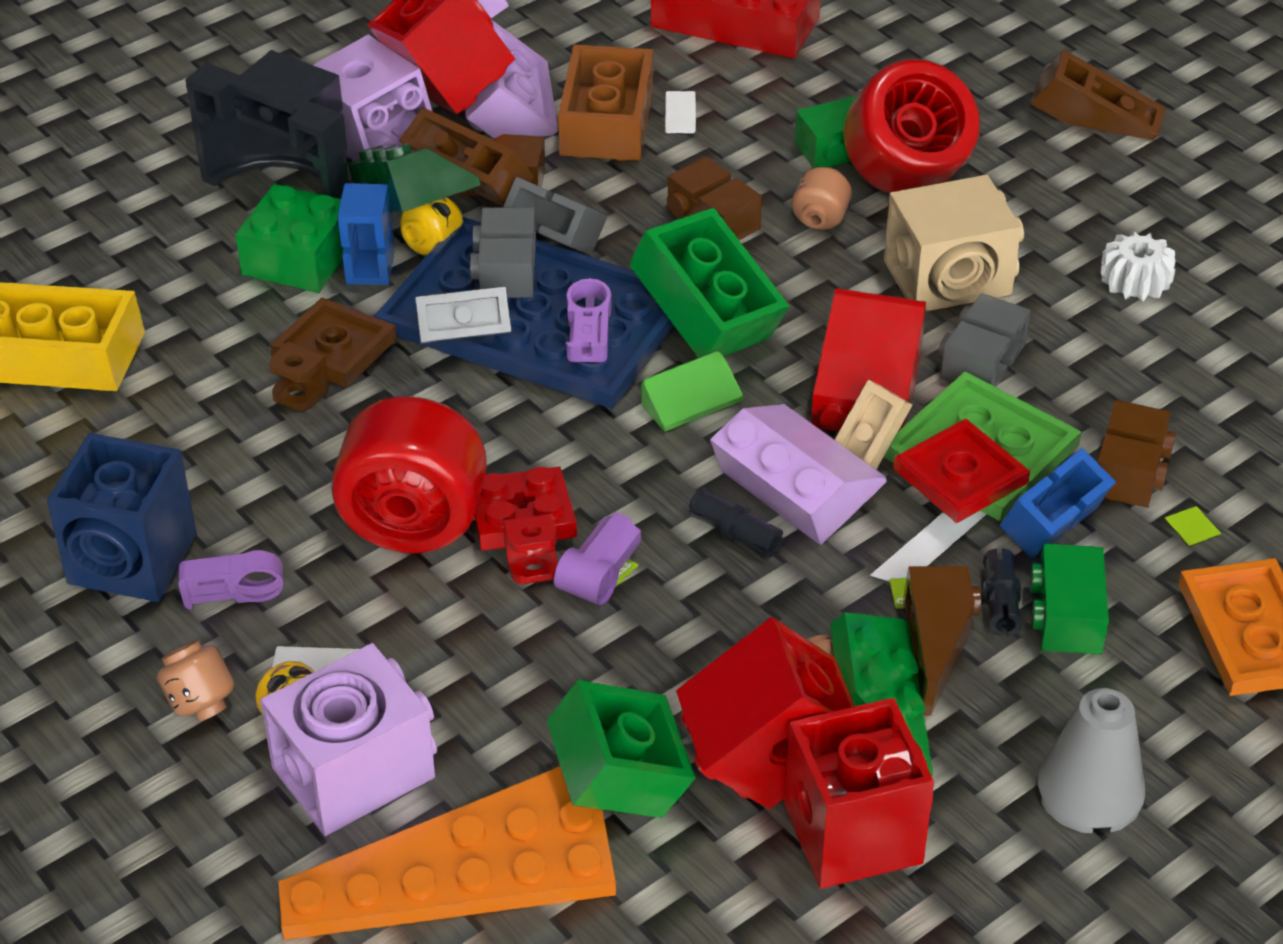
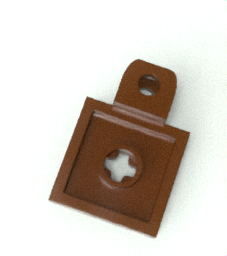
[269,297,397,411]

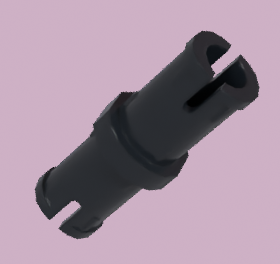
[689,488,783,558]
[983,548,1022,636]

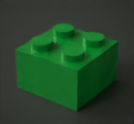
[235,184,344,293]
[546,680,696,818]

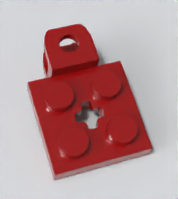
[474,466,577,584]

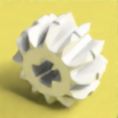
[1100,231,1176,302]

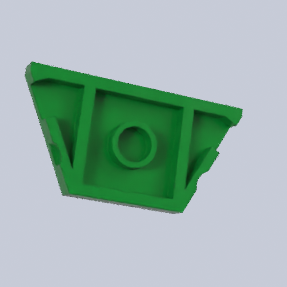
[830,612,933,775]

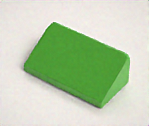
[641,351,743,432]

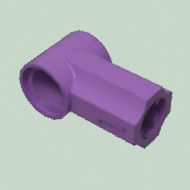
[554,512,641,606]

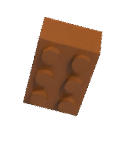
[558,45,653,161]

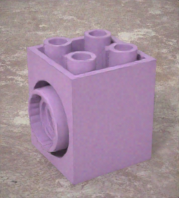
[314,35,433,161]
[260,643,437,837]

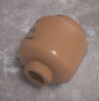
[791,167,852,230]
[157,640,235,721]

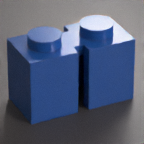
[338,183,395,285]
[999,448,1116,560]

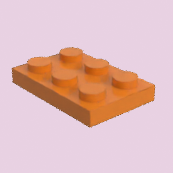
[1178,558,1283,696]

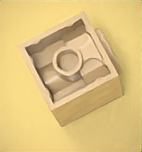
[884,174,1024,312]

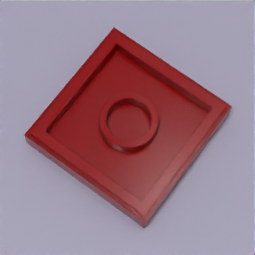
[893,418,1030,524]

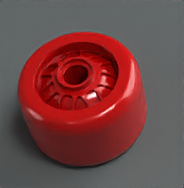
[843,59,980,194]
[331,396,487,553]

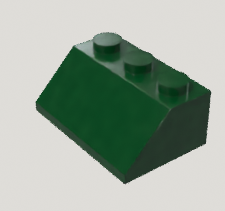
[347,143,481,212]

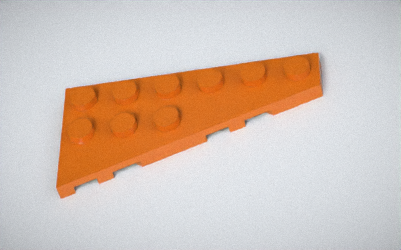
[278,766,616,940]

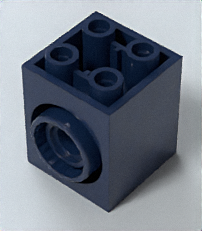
[47,433,197,602]

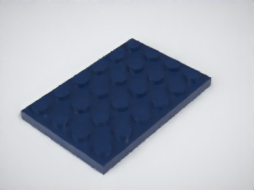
[374,217,674,409]

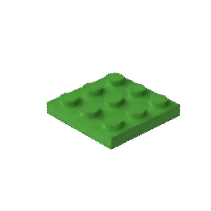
[883,371,1081,522]

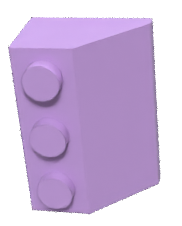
[465,20,559,138]
[710,404,887,546]

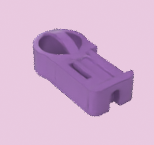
[566,278,612,362]
[179,550,283,609]

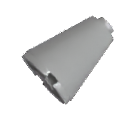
[1038,688,1145,834]

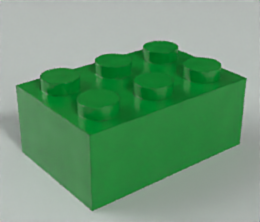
[629,208,789,358]

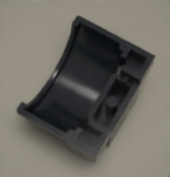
[185,50,349,199]

